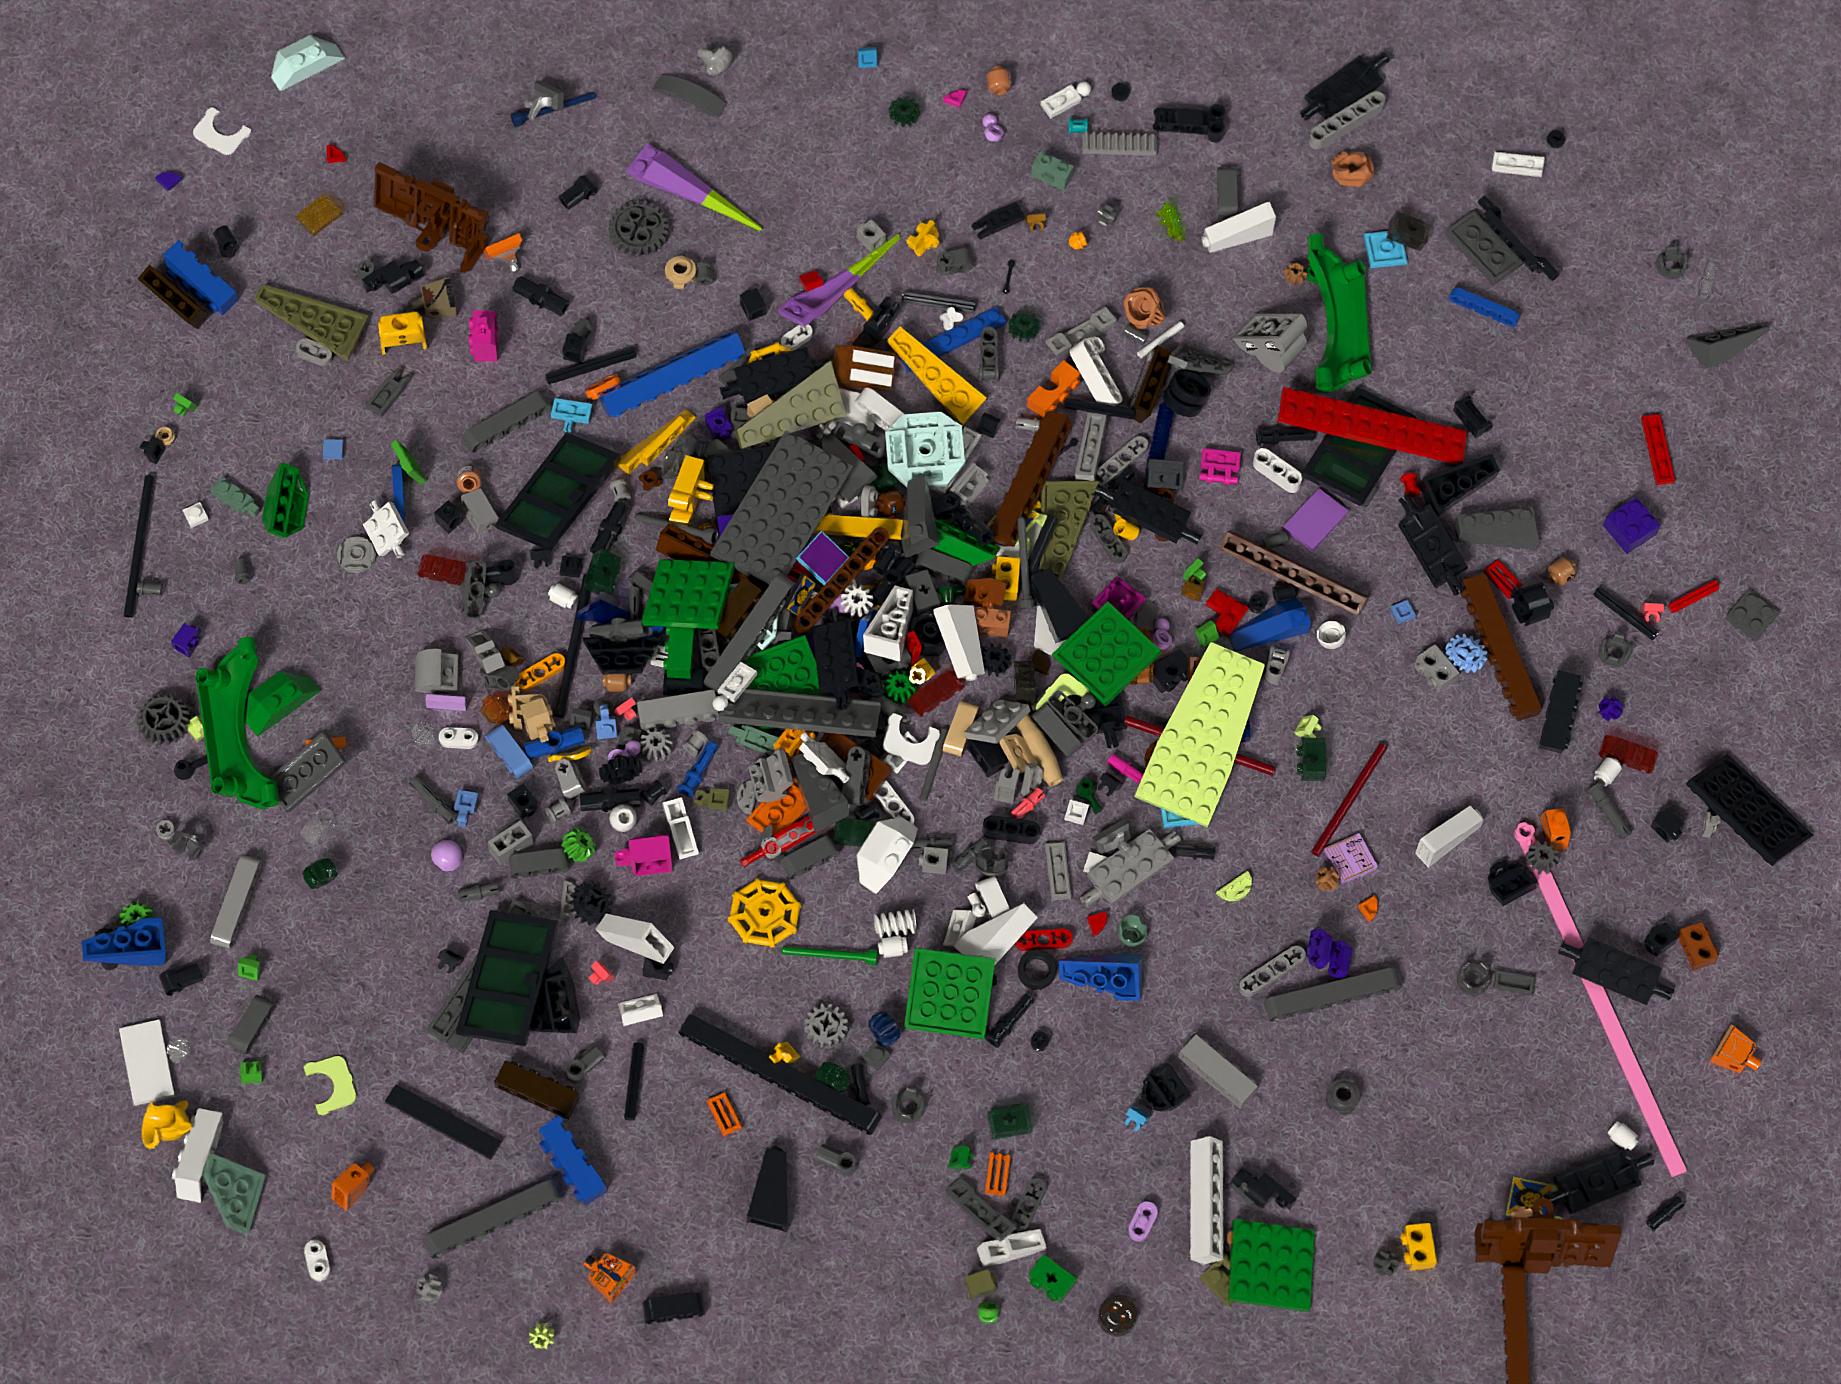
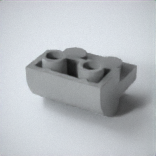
[415,649,458,694]
[749,749,793,802]

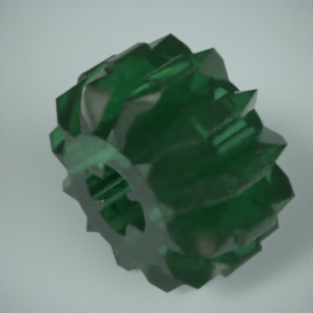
[889,96,920,128]
[1008,310,1040,342]
[302,858,338,889]
[815,1062,851,1093]

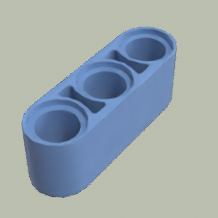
[485,725,533,779]

